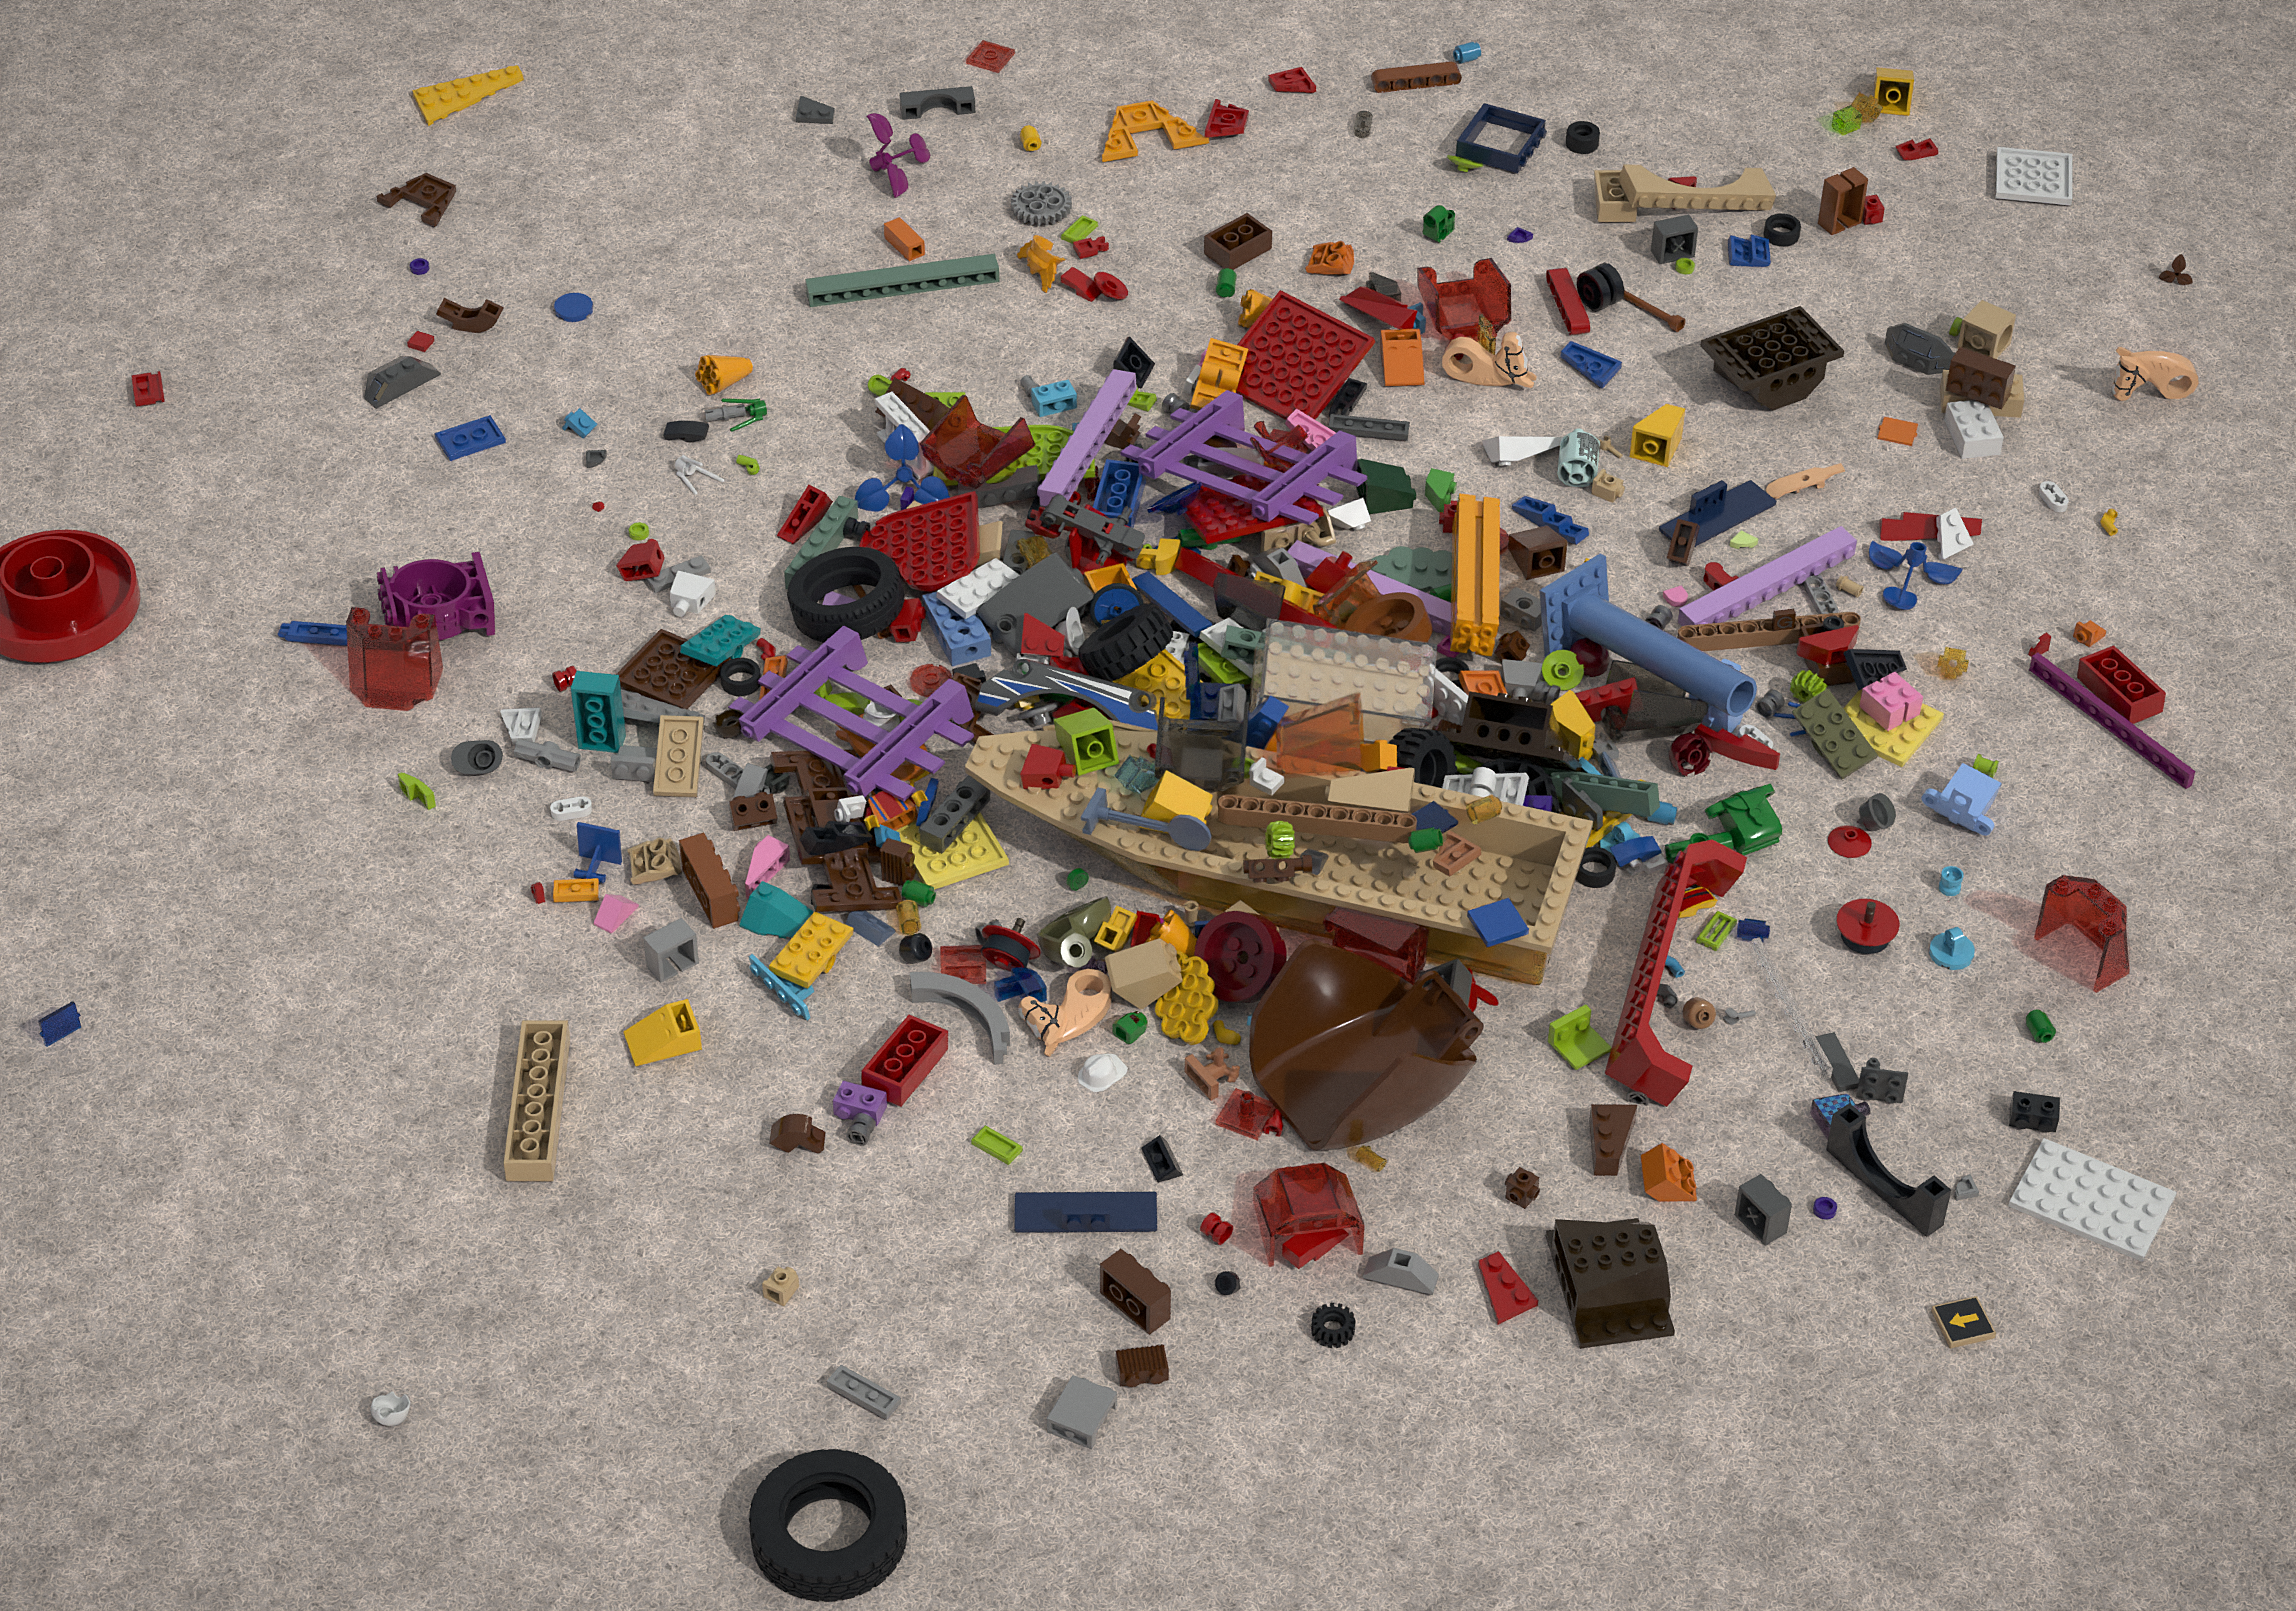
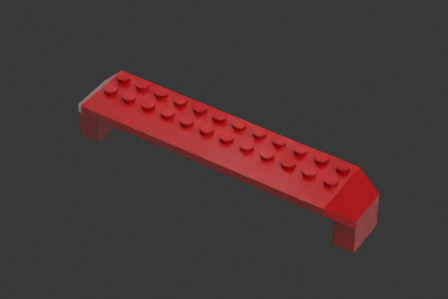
[1604,839,1747,1107]

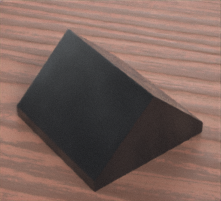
[1113,336,1155,389]

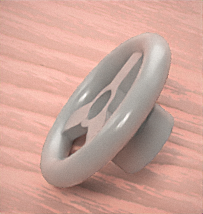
[1019,702,1059,726]

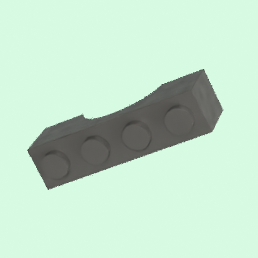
[899,86,976,120]
[958,465,1042,508]

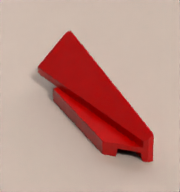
[1339,286,1417,329]
[1879,512,1982,541]

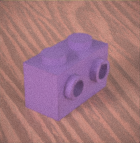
[833,1081,887,1126]

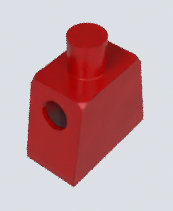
[616,539,665,581]
[1305,551,1355,604]
[1020,744,1076,789]

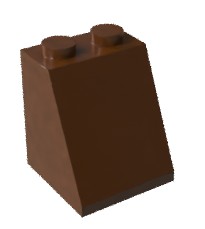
[1508,526,1568,580]

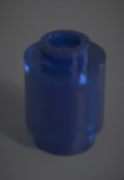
[1737,918,1770,943]

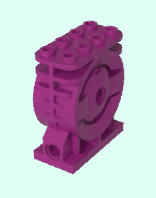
[376,552,495,643]

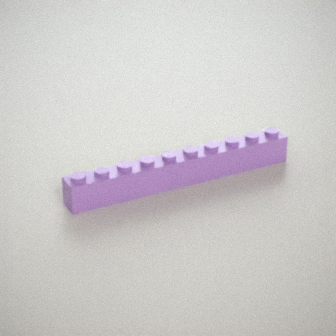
[1037,369,1137,506]
[1678,526,1857,626]
[1287,540,1451,636]

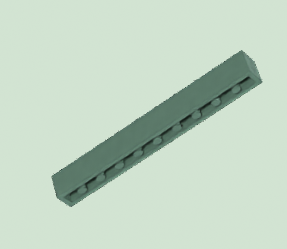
[805,254,1000,307]

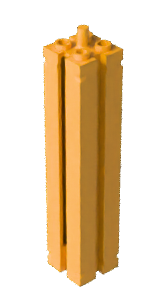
[1450,493,1500,657]

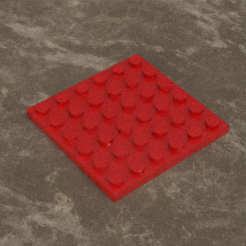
[1236,290,1375,420]
[1169,466,1324,544]

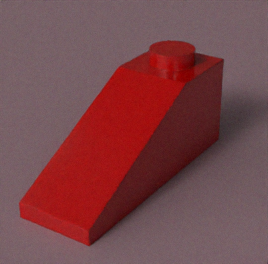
[777,484,833,544]

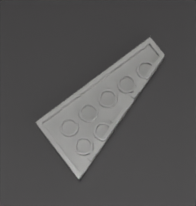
[621,689,705,723]

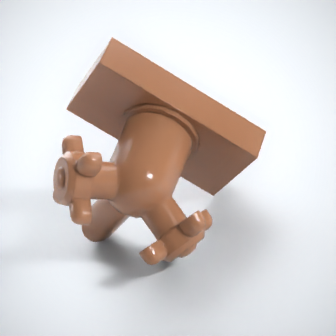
[1184,1047,1240,1101]

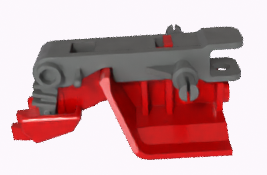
[1025,494,1145,576]

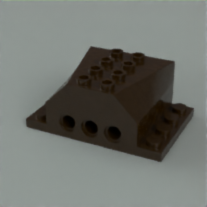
[1700,306,1844,411]
[1440,691,1585,773]
[1545,1218,1675,1349]

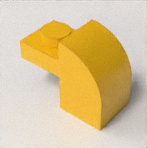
[1136,538,1181,575]
[1094,905,1138,953]

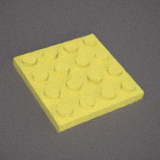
[1843,689,1944,767]
[896,812,1009,890]

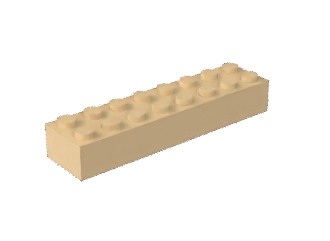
[504,1020,570,1181]

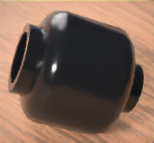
[899,933,933,964]

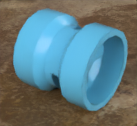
[1939,866,1964,896]

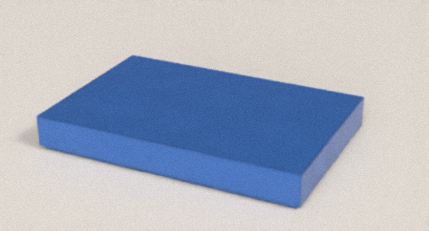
[434,415,506,461]

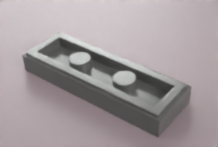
[1812,1032,1859,1092]

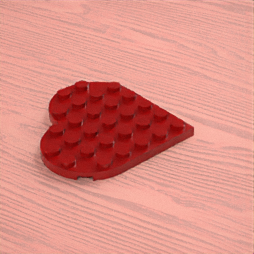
[859,491,980,592]

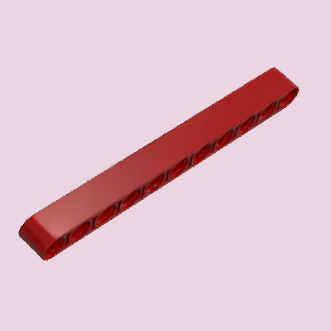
[1174,547,1337,647]

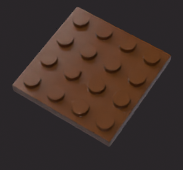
[616,629,731,710]

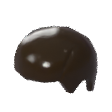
[713,709,744,738]

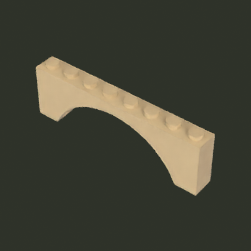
[1618,164,1776,210]

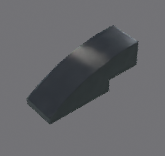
[799,821,872,855]

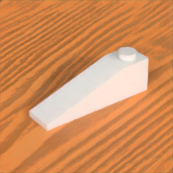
[1482,436,1563,466]

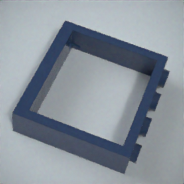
[1455,103,1547,173]

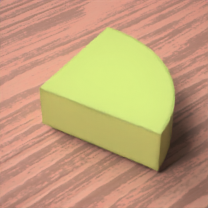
[1729,530,1758,549]

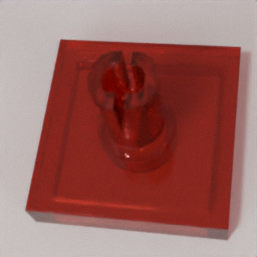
[1216,1088,1276,1141]

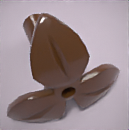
[2159,254,2193,285]

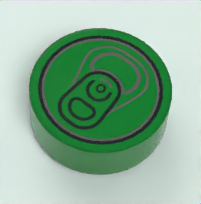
[1066,868,1089,891]

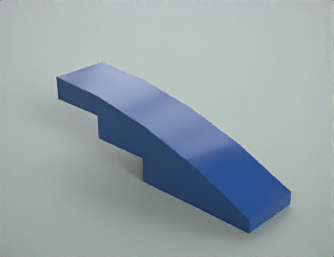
[1512,496,1589,545]

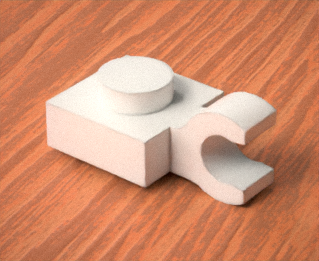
[1627,854,1667,876]

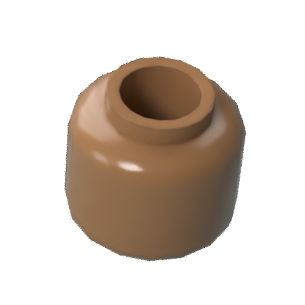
[1682,997,1716,1029]

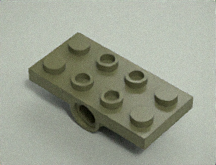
[1792,689,1878,780]

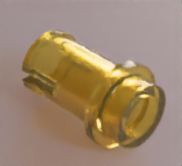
[1356,1145,1387,1172]

